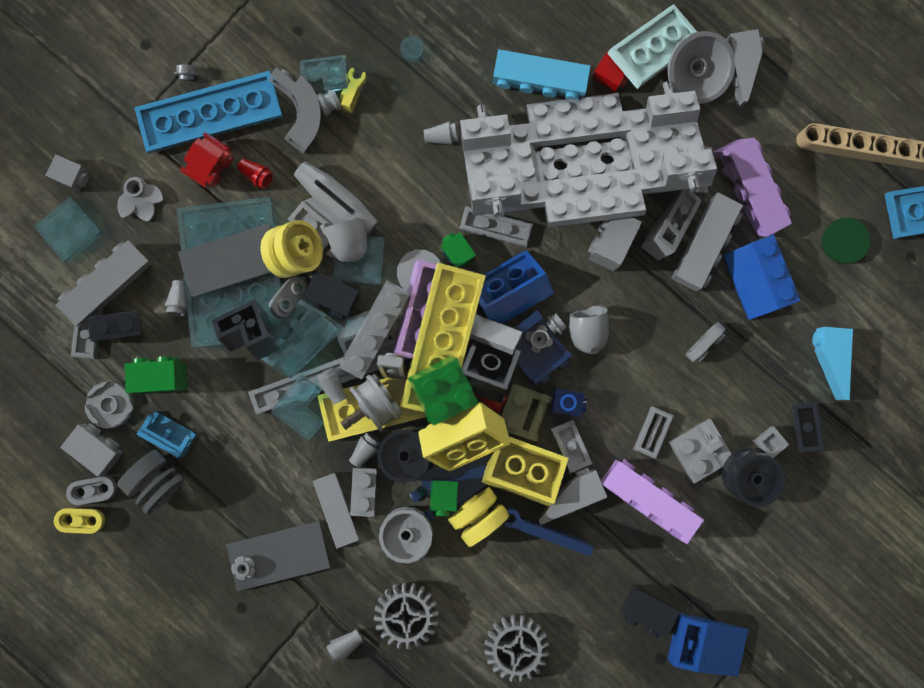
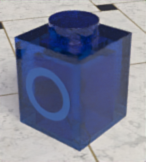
[550,389,587,417]

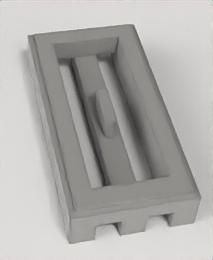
[633,406,674,459]

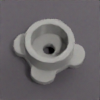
[525,325,553,353]

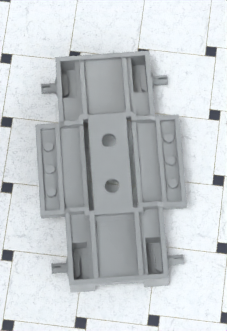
[460,81,717,227]

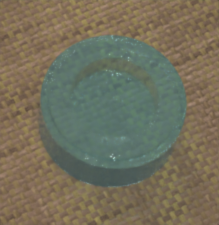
[400,37,423,62]

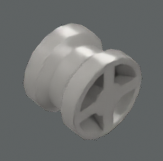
[317,87,342,116]

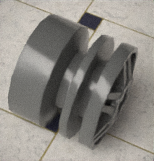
[117,450,185,515]

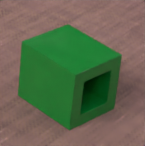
[441,232,476,269]
[430,481,458,517]

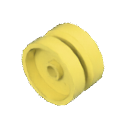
[261,220,323,278]
[448,487,510,547]

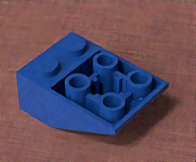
[667,613,748,677]

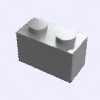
[60,423,124,477]

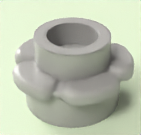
[174,65,198,80]
[546,313,567,335]
[231,556,255,580]

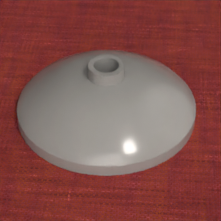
[668,31,735,104]

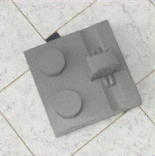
[668,418,731,483]

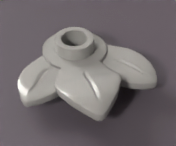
[117,177,163,222]

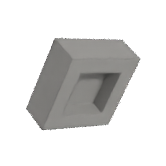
[753,426,789,458]

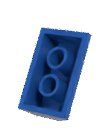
[722,235,801,320]
[478,250,554,324]

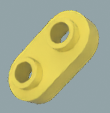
[54,508,105,534]

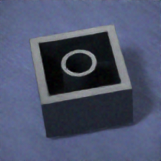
[462,340,521,404]

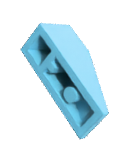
[812,327,853,400]

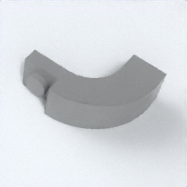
[268,67,321,153]

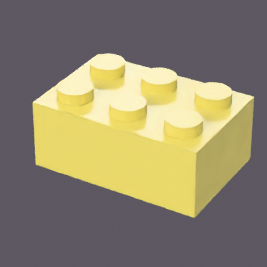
[418,402,510,472]
[481,437,569,506]

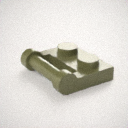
[501,384,553,442]

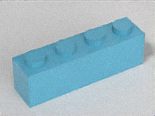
[493,49,590,101]

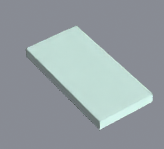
[607,4,697,89]

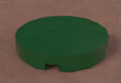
[821,217,870,264]

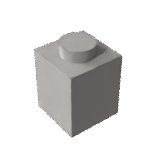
[45,154,90,192]

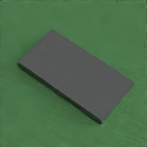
[178,223,272,298]
[226,520,331,591]

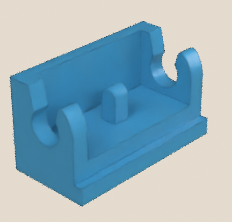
[137,411,197,458]

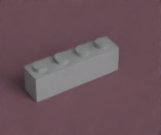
[671,192,743,291]
[55,240,152,328]
[340,280,409,379]

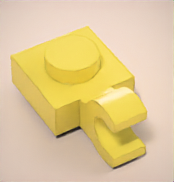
[340,68,366,114]

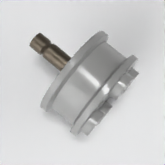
[340,374,403,432]

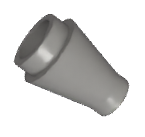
[424,121,459,145]
[164,280,188,317]
[316,367,346,404]
[349,432,382,468]
[326,629,364,663]

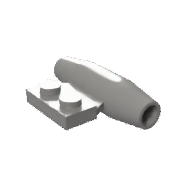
[288,161,378,250]

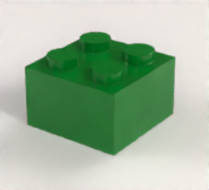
[125,356,188,394]
[407,356,478,426]

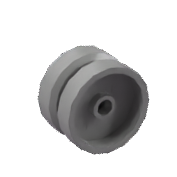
[379,506,433,564]

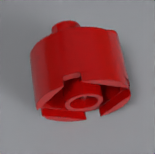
[181,132,234,188]

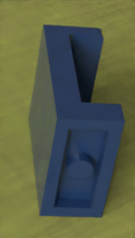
[514,310,572,385]

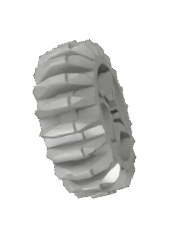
[374,582,439,649]
[484,615,549,682]

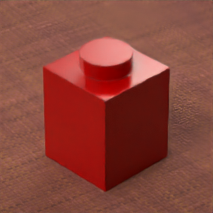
[591,52,629,93]

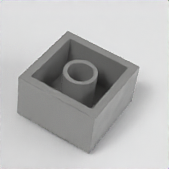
[588,217,642,271]

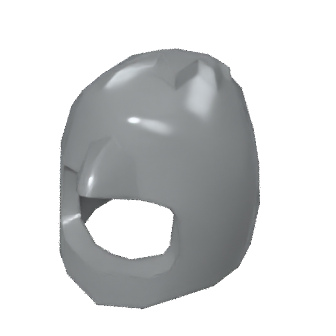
[320,217,367,263]
[569,305,609,354]

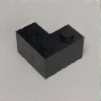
[212,299,280,360]

